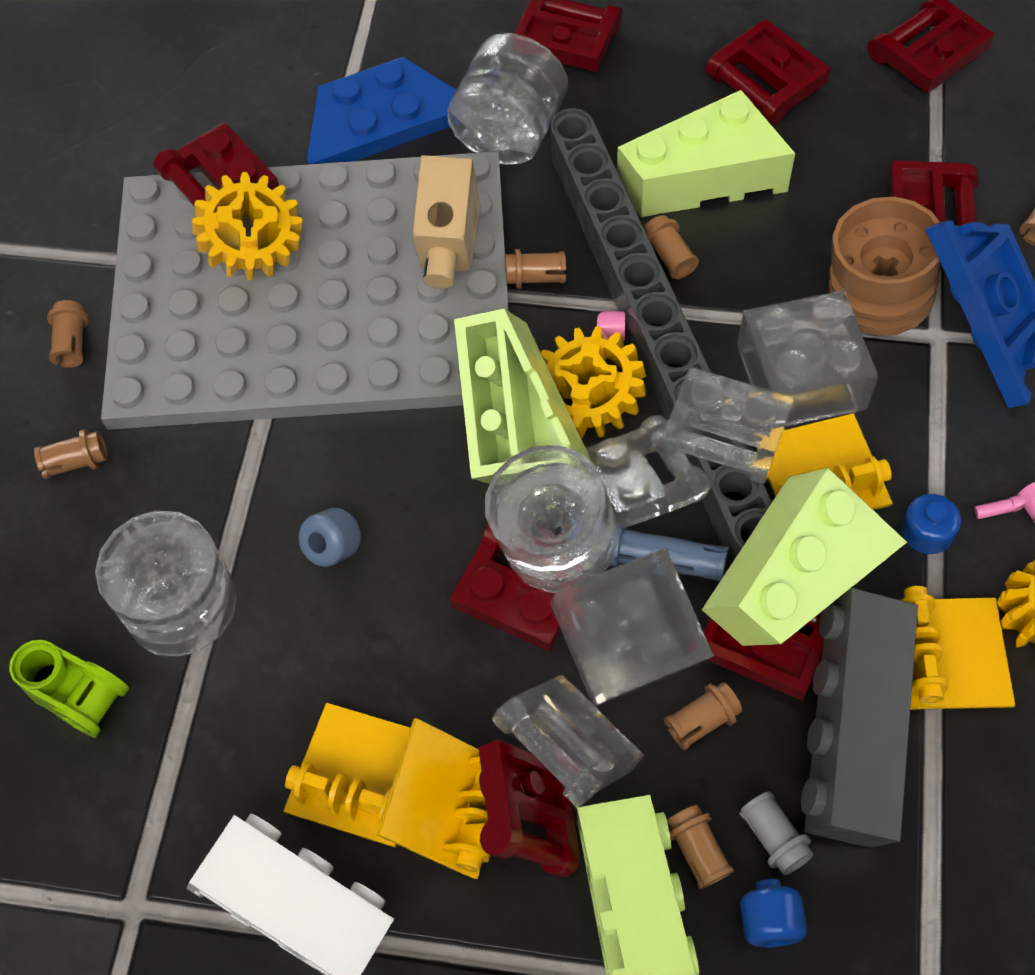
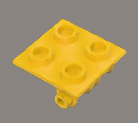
[753,413,893,510]
[901,586,1015,710]
[283,703,410,848]
[377,718,490,879]

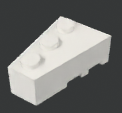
[186,814,394,975]

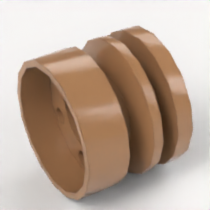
[828,197,942,336]

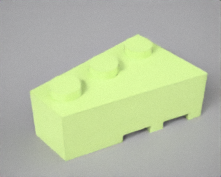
[617,90,795,217]
[454,309,595,485]
[702,468,907,646]
[577,795,699,975]

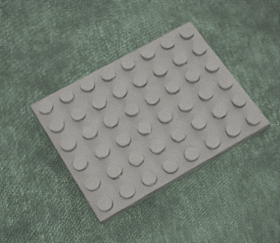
[101,151,509,430]

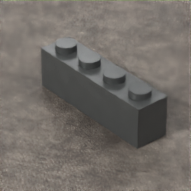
[801,588,918,848]

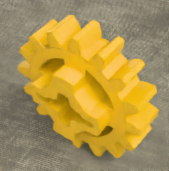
[192,172,302,280]
[541,326,646,439]

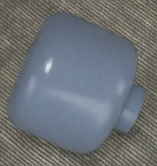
[299,508,361,567]

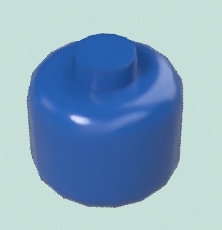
[900,494,962,554]
[740,879,807,948]

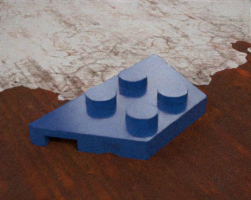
[307,57,477,165]
[926,220,1035,408]

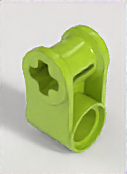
[9,640,129,738]

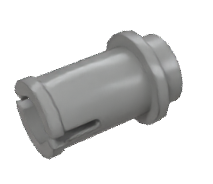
[739,791,814,875]

